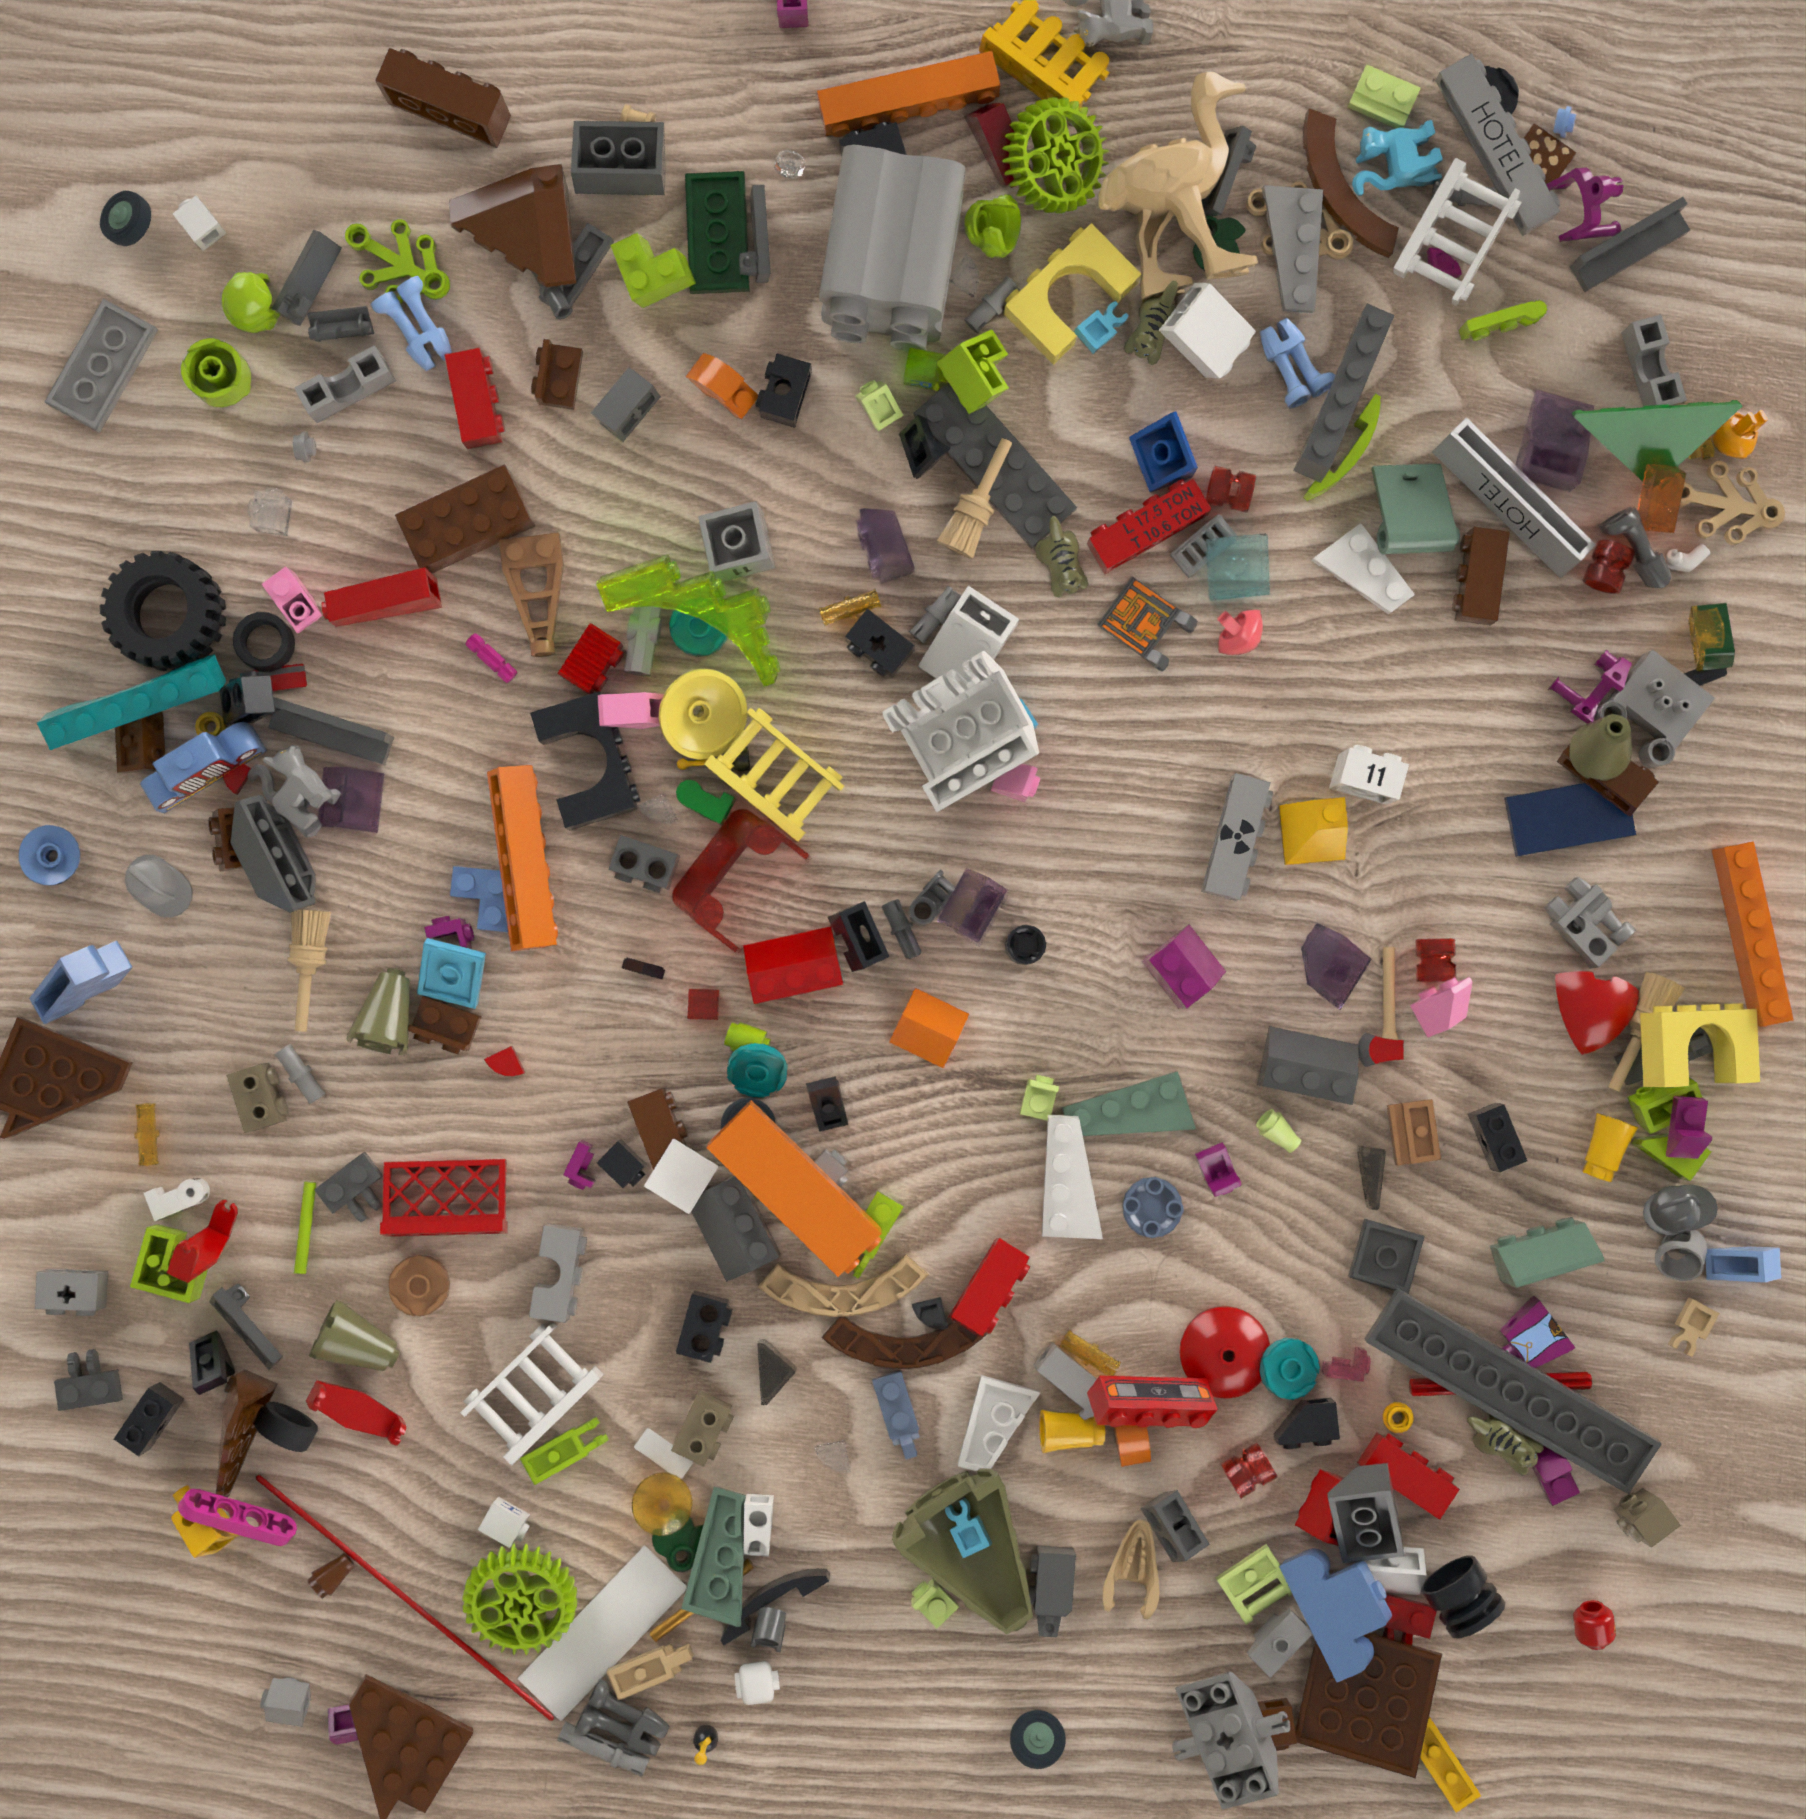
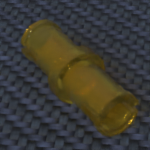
[819,588,882,626]
[134,1103,160,1166]
[1059,1329,1121,1376]

